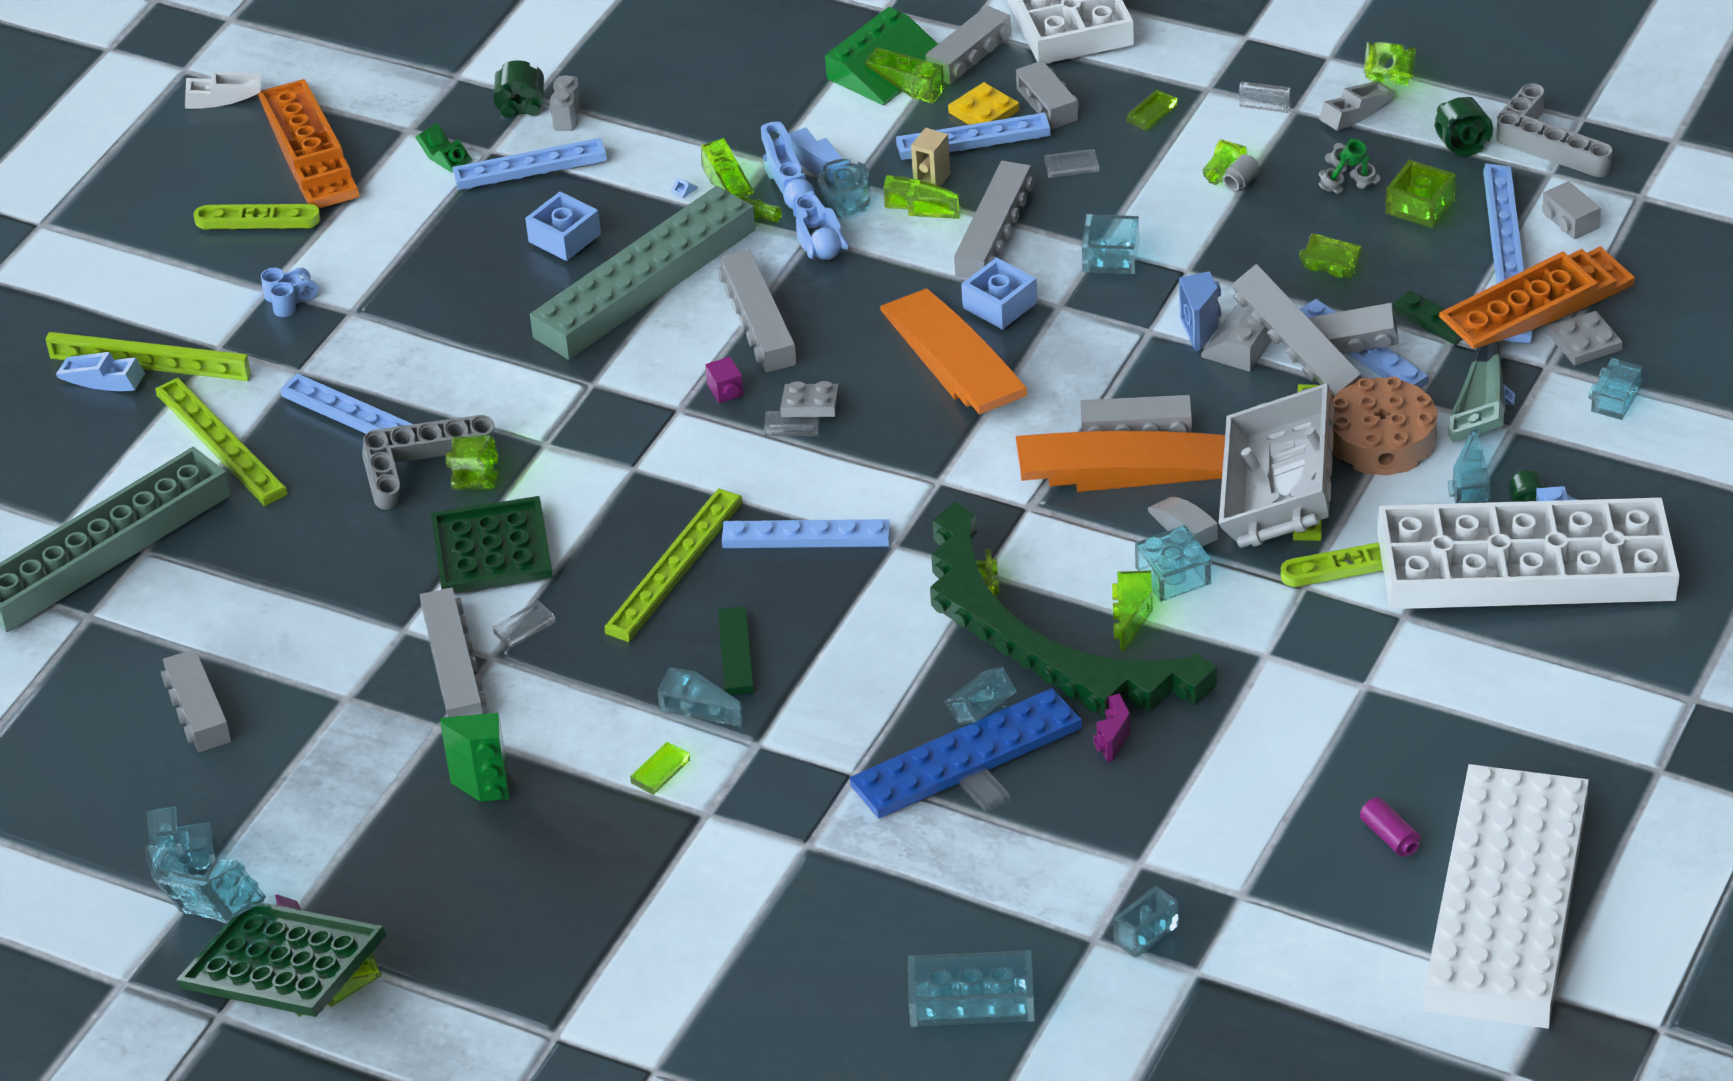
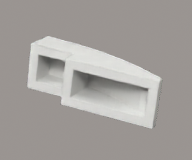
[185,71,261,109]

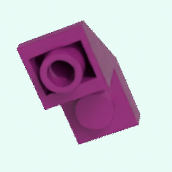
[1093,694,1130,762]

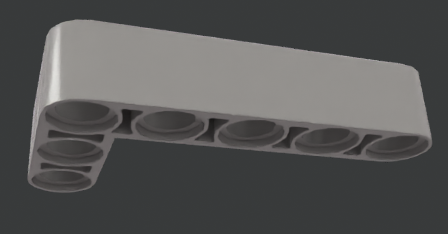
[1496,83,1612,177]
[362,415,494,510]

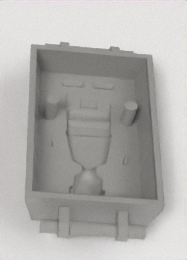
[1219,383,1335,548]

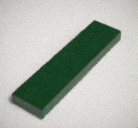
[718,606,754,696]

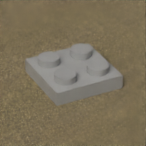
[1548,311,1623,366]
[780,381,839,417]

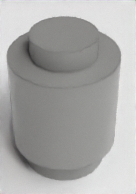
[1222,154,1259,191]

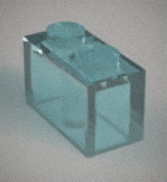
[1588,358,1643,420]
[944,667,1017,725]
[1113,885,1178,959]

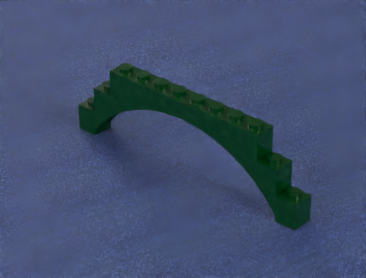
[930,502,1217,718]

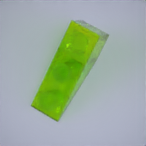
[865,47,945,103]
[701,138,754,198]
[1112,570,1153,652]

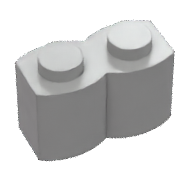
[550,75,581,131]

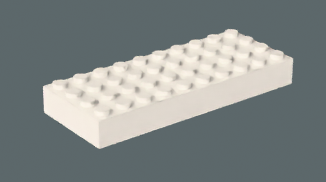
[1007,0,1134,64]
[1377,498,1679,609]
[1424,764,1589,1029]

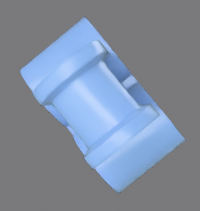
[261,268,319,317]

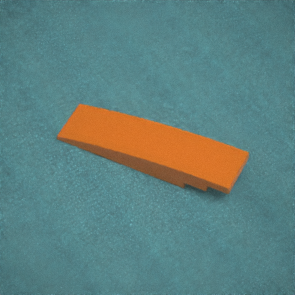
[258,79,359,208]
[1439,246,1635,349]
[880,288,1027,415]
[1016,431,1225,492]

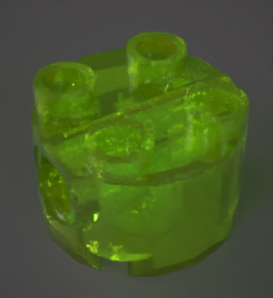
[1363,42,1416,85]
[446,436,498,490]

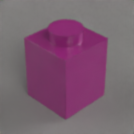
[705,356,744,403]

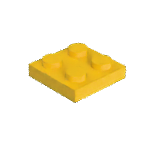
[948,82,1020,125]

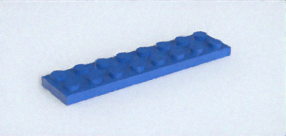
[849,688,1082,819]

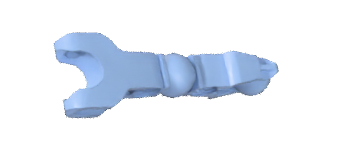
[761,122,849,260]

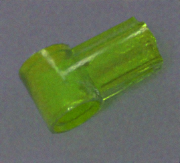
[1203,139,1247,185]

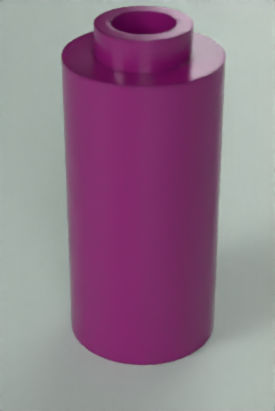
[1360,797,1420,857]

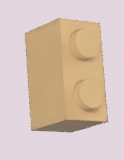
[911,128,951,192]

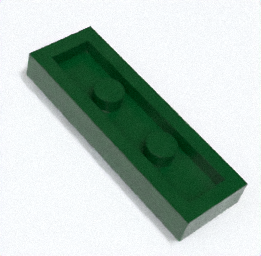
[1393,290,1463,345]

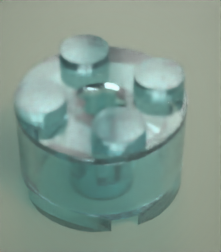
[818,159,871,218]

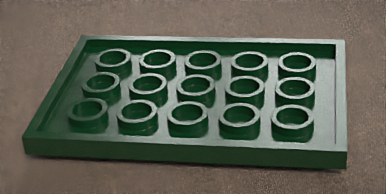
[176,900,387,1017]

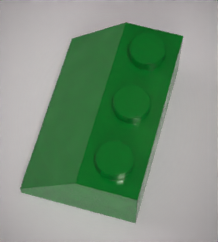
[440,713,509,802]

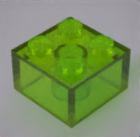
[1386,160,1456,228]

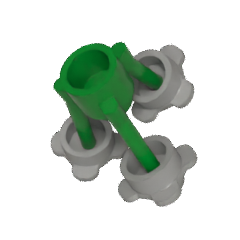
[1319,138,1380,194]

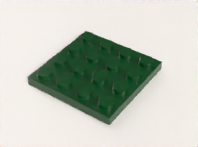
[431,496,553,593]

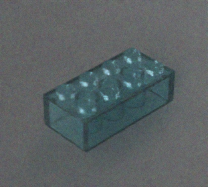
[908,950,1035,1027]

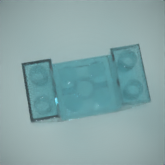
[144,845,266,921]

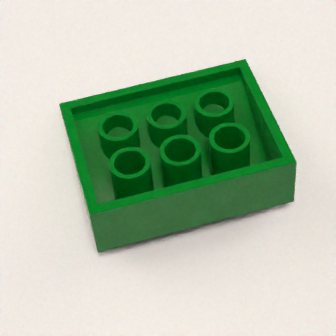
[825,7,938,106]

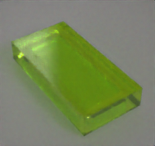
[1126,90,1177,131]
[630,742,690,795]

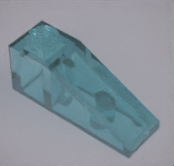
[1448,429,1490,504]
[657,667,743,726]

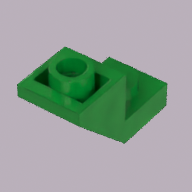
[415,123,472,173]

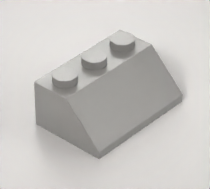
[1201,304,1272,372]

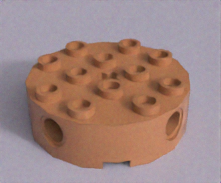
[1332,376,1438,475]

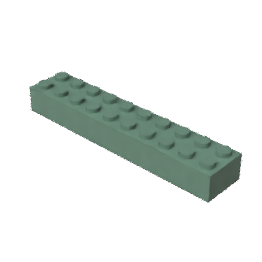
[530,185,755,360]
[0,446,231,633]

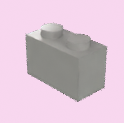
[1542,181,1601,240]

